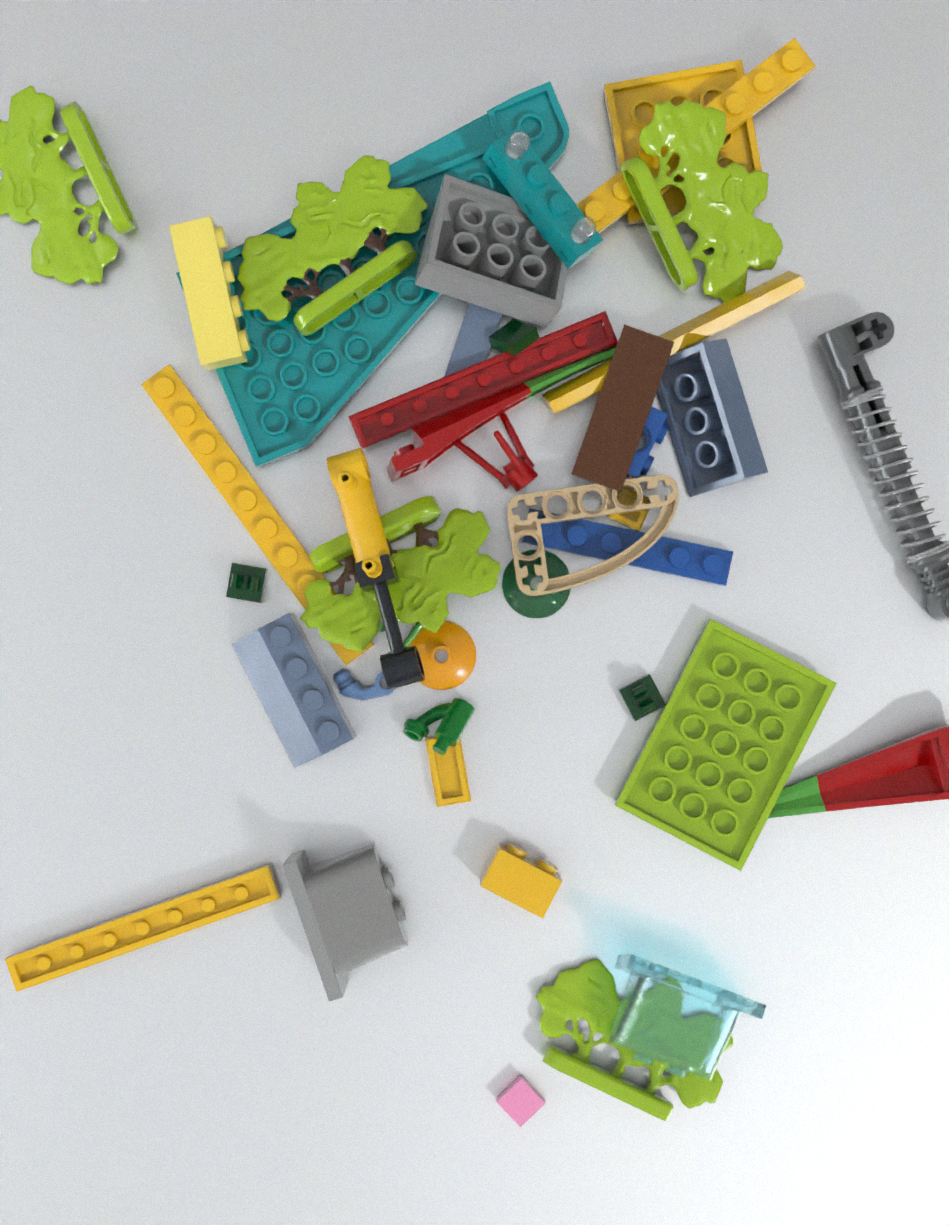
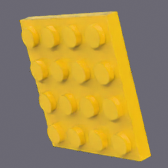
[603,60,767,225]

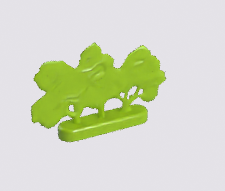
[0,85,137,285]
[621,99,783,303]
[535,959,733,1121]

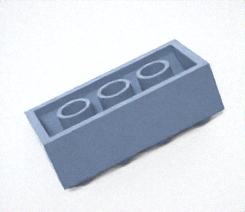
[657,339,768,497]
[232,613,357,768]

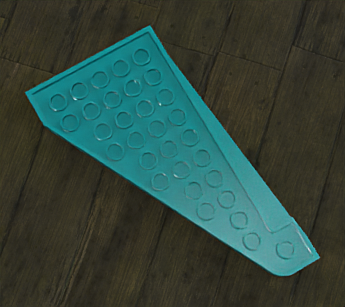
[176,81,569,468]

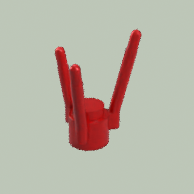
[454,413,538,492]

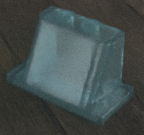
[608,954,766,1080]

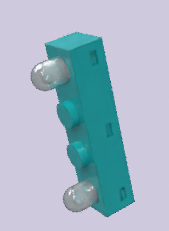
[483,128,603,269]

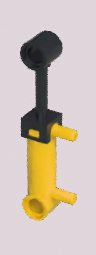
[326,448,425,690]

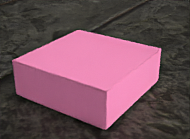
[496,1075,546,1127]

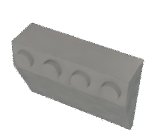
[414,174,567,328]

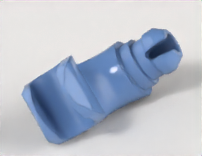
[333,668,396,701]

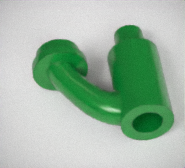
[403,698,475,755]

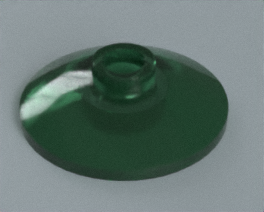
[502,549,571,618]

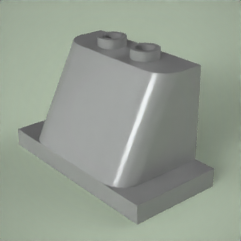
[282,843,408,1002]

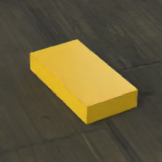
[425,736,471,807]

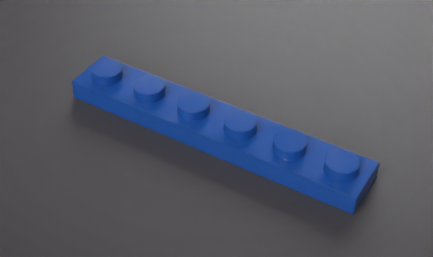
[522,508,733,586]

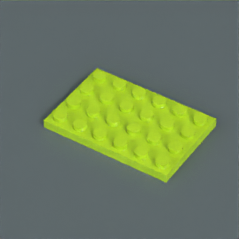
[615,619,837,871]

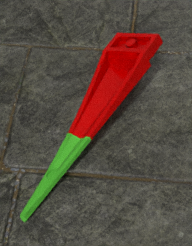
[386,345,617,482]
[768,725,949,818]

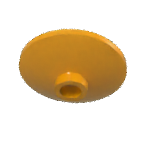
[408,621,476,690]

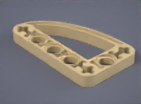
[506,475,679,596]

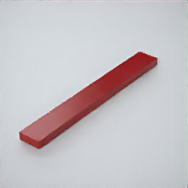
[348,311,618,449]

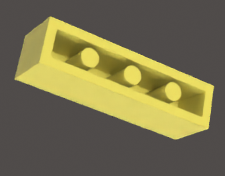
[169,216,251,371]

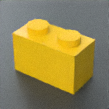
[480,843,562,918]

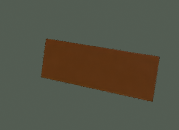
[571,324,674,492]

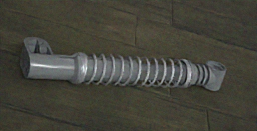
[817,312,949,621]

